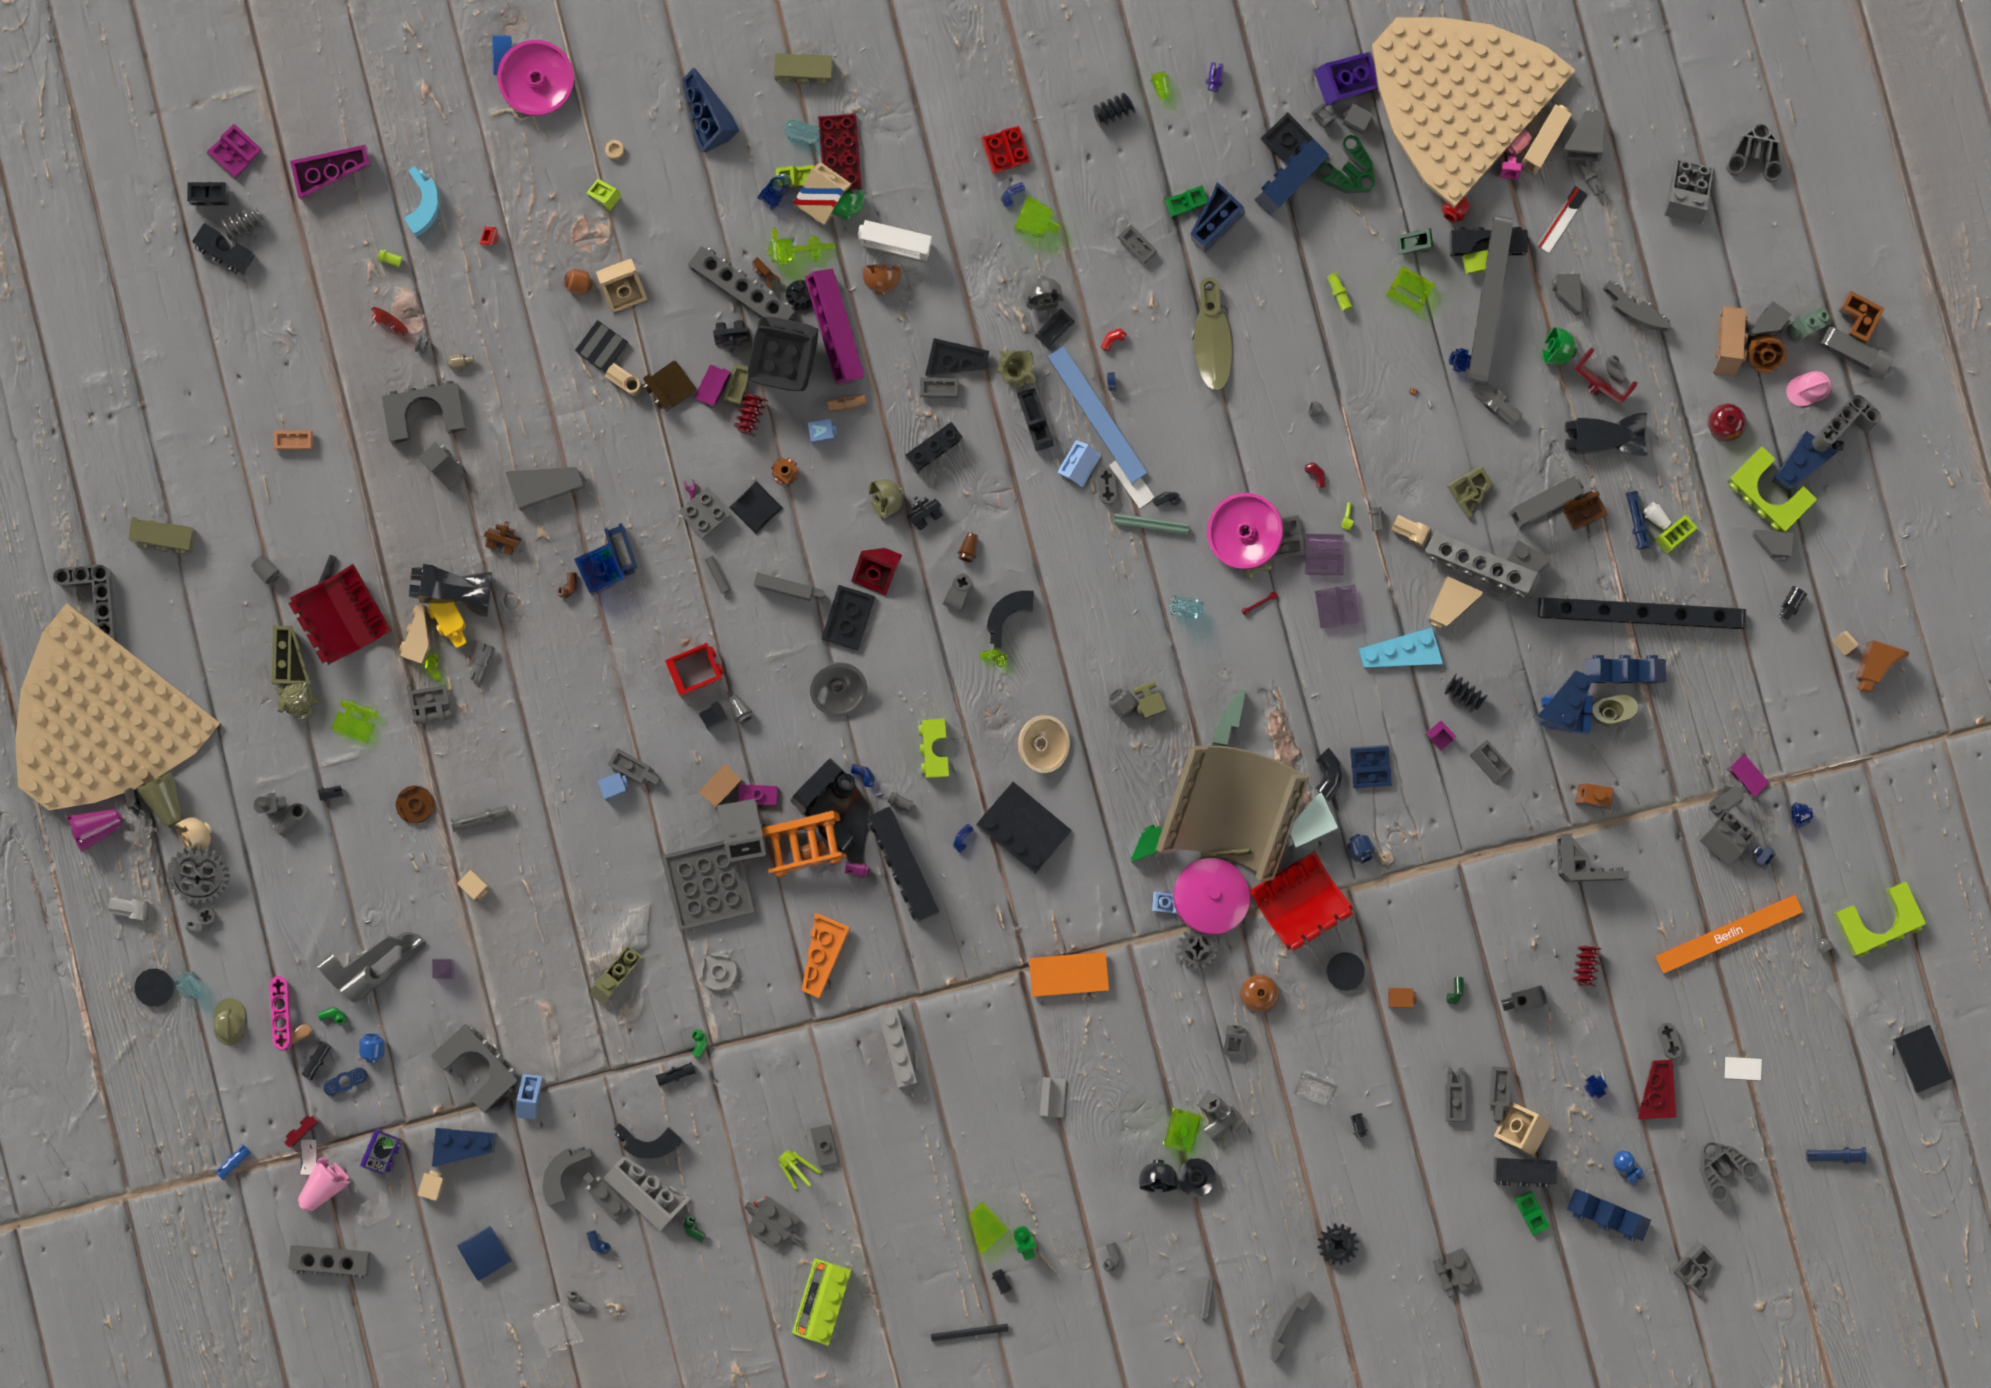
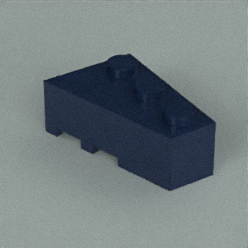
[432,1128,496,1167]

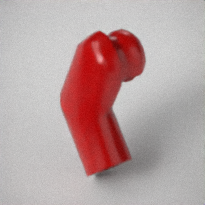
[1100,328,1127,351]

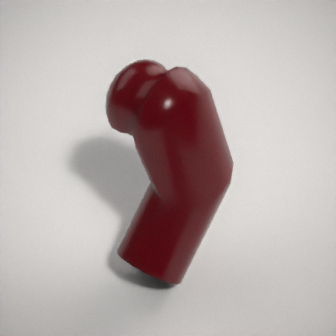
[1304,462,1326,488]

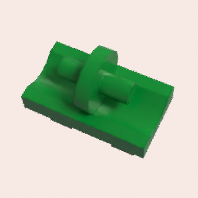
[1013,1226,1036,1260]

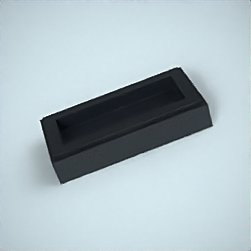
[1034,308,1075,349]

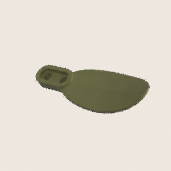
[1194,277,1232,391]

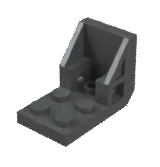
[1556,834,1629,882]

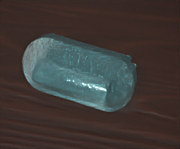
[783,119,820,146]

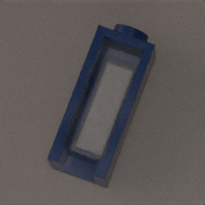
[604,523,638,576]

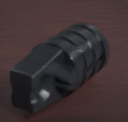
[1778,586,1808,621]

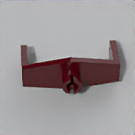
[1575,348,1638,404]

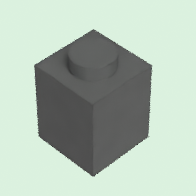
[1342,103,1373,134]

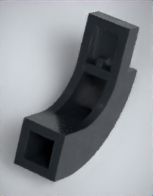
[987,590,1034,649]
[614,1123,684,1159]

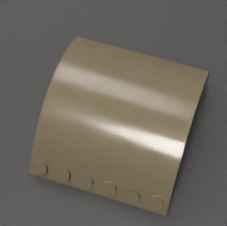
[1156,745,1309,881]

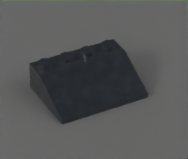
[976,782,1072,874]

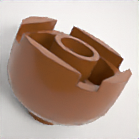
[863,264,901,295]
[1748,334,1787,373]
[1240,974,1279,1013]

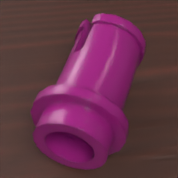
[844,862,869,878]

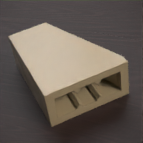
[1428,577,1483,629]

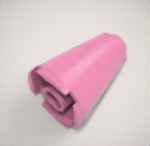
[298,1157,350,1211]

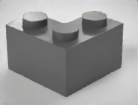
[418,442,466,490]

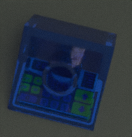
[574,543,625,596]

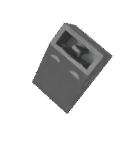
[1664,159,1714,224]
[717,799,766,863]

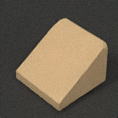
[1833,631,1859,655]

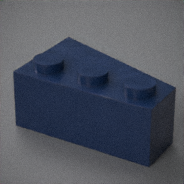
[1190,182,1245,253]
[1772,431,1838,491]
[1535,670,1594,733]

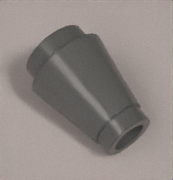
[728,695,753,724]

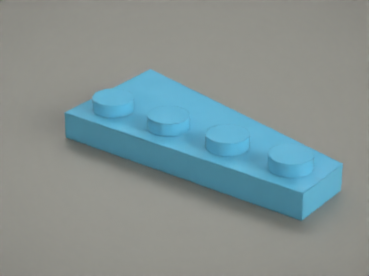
[1358,627,1443,668]

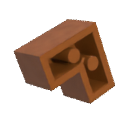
[1838,291,1885,343]

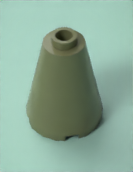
[137,772,182,828]

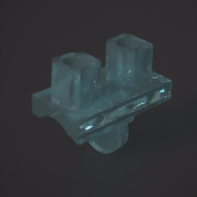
[1169,596,1204,619]

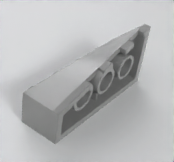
[604,1156,691,1231]

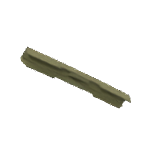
[1201,848,1252,859]

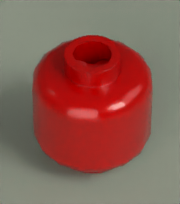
[1442,196,1470,223]

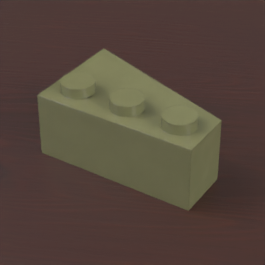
[128,517,195,555]
[271,625,311,686]

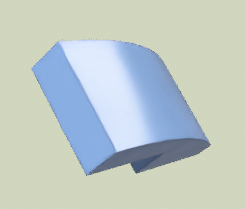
[1152,892,1177,914]

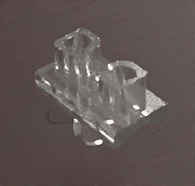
[124,811,157,846]

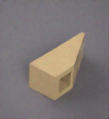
[399,603,431,665]

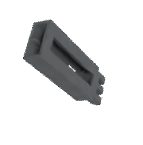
[754,572,825,601]

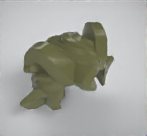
[997,350,1036,389]
[275,682,319,720]

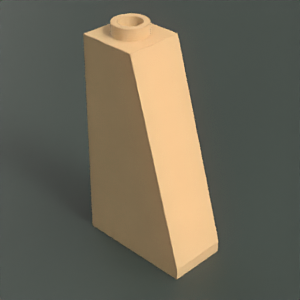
[1521,104,1572,176]

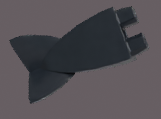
[1565,412,1648,456]
[409,564,492,617]

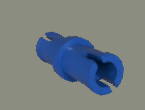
[215,1144,251,1180]

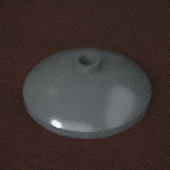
[810,662,868,717]

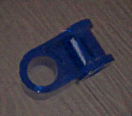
[757,173,792,210]

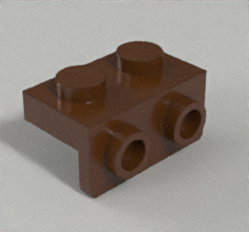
[1563,491,1608,531]

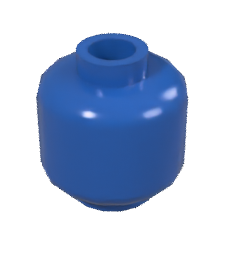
[359,1033,384,1063]

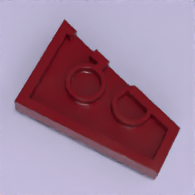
[1637,1059,1677,1120]

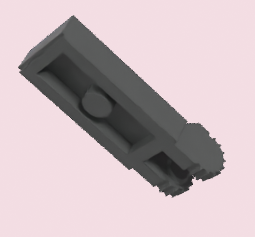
[1445,1067,1466,1122]

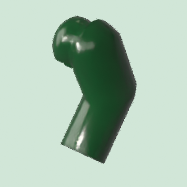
[1446,977,1464,1005]
[683,1216,706,1242]

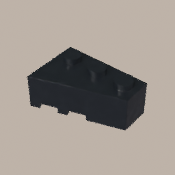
[1493,1158,1557,1187]

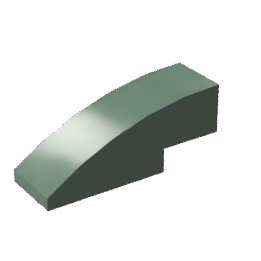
[1212,689,1246,746]

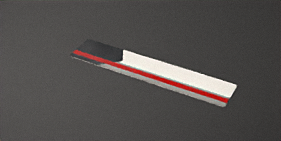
[1537,186,1587,253]

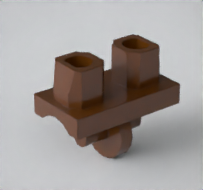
[484,521,522,555]

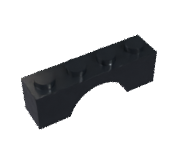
[1449,227,1528,256]

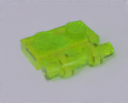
[331,699,379,743]

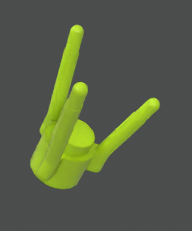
[777,1149,821,1190]

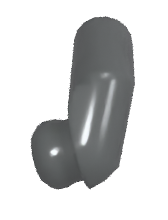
[1606,355,1627,383]
[1103,1242,1120,1271]
[566,1290,591,1313]

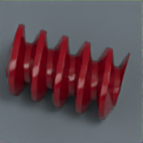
[734,394,768,437]
[1572,945,1602,987]

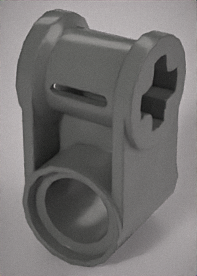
[943,574,971,612]
[1197,1090,1232,1121]

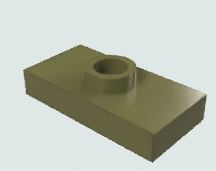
[723,363,749,406]

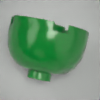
[832,191,864,220]
[1542,327,1577,366]

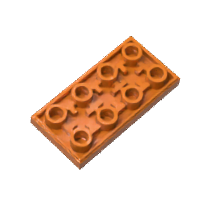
[1029,952,1109,997]

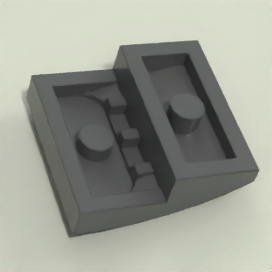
[1271,515,1305,560]

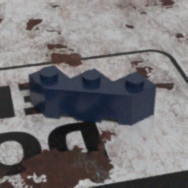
[1585,655,1666,684]
[1567,1188,1651,1242]

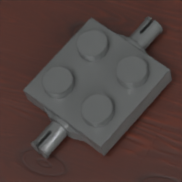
[744,1196,803,1251]

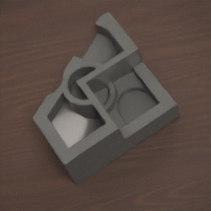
[1671,1242,1716,1298]

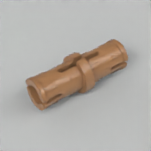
[827,394,866,413]

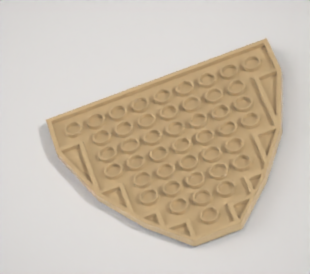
[1372,17,1575,208]
[15,603,220,810]

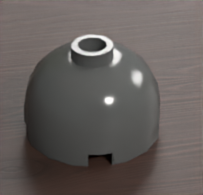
[1025,276,1064,311]

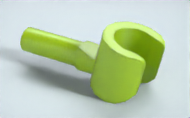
[1341,502,1354,530]

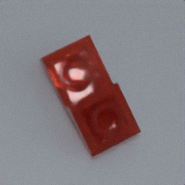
[371,307,409,336]

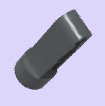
[1820,327,1895,380]

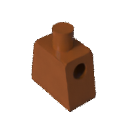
[1575,783,1614,810]

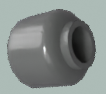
[1109,688,1137,717]

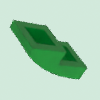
[1164,185,1208,218]
[1514,1190,1550,1236]

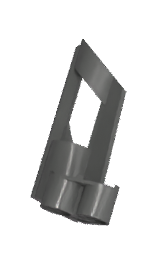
[315,932,425,1003]

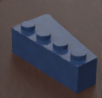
[1254,139,1329,215]

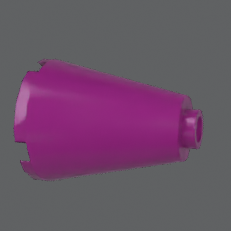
[67,809,124,853]

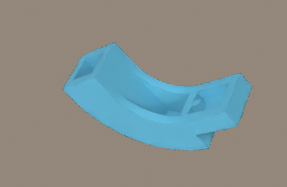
[404,166,440,237]

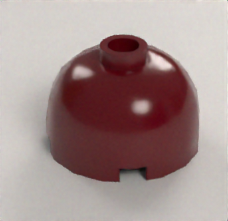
[1707,403,1746,442]

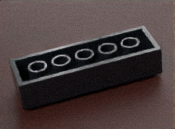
[868,806,939,922]

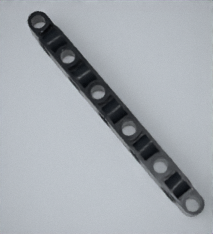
[1538,597,1746,629]

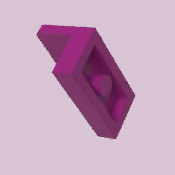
[694,365,731,408]
[1727,755,1769,798]

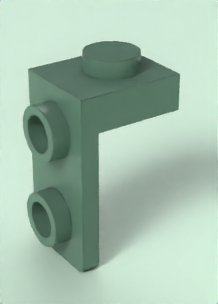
[1786,307,1833,343]

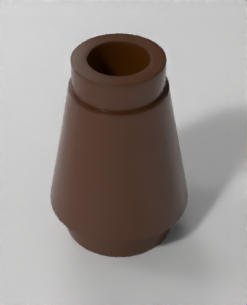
[958,533,978,562]

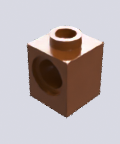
[1388,988,1417,1008]

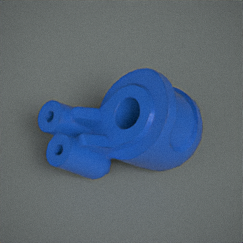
[1613,1150,1644,1186]

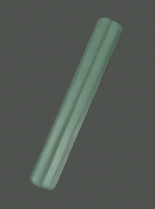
[1114,514,1189,534]

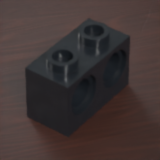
[187,182,229,206]

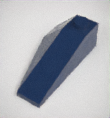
[682,68,739,153]

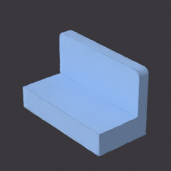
[1057,440,1101,487]

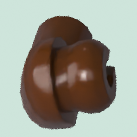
[557,572,577,598]

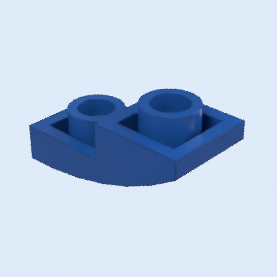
[491,35,512,75]

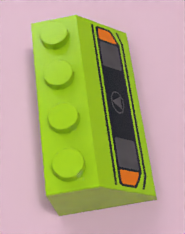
[792,1258,852,1345]

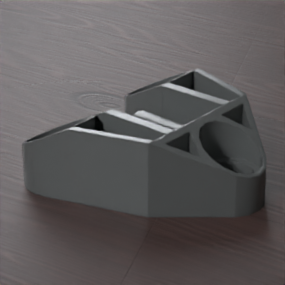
[1726,124,1783,182]
[1700,1142,1760,1202]

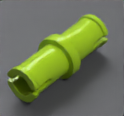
[1326,273,1353,312]

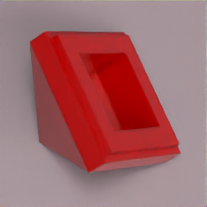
[480,227,499,246]

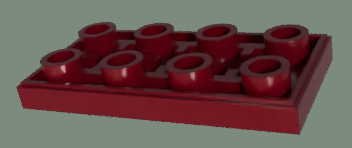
[818,113,862,190]

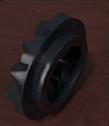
[785,279,813,310]

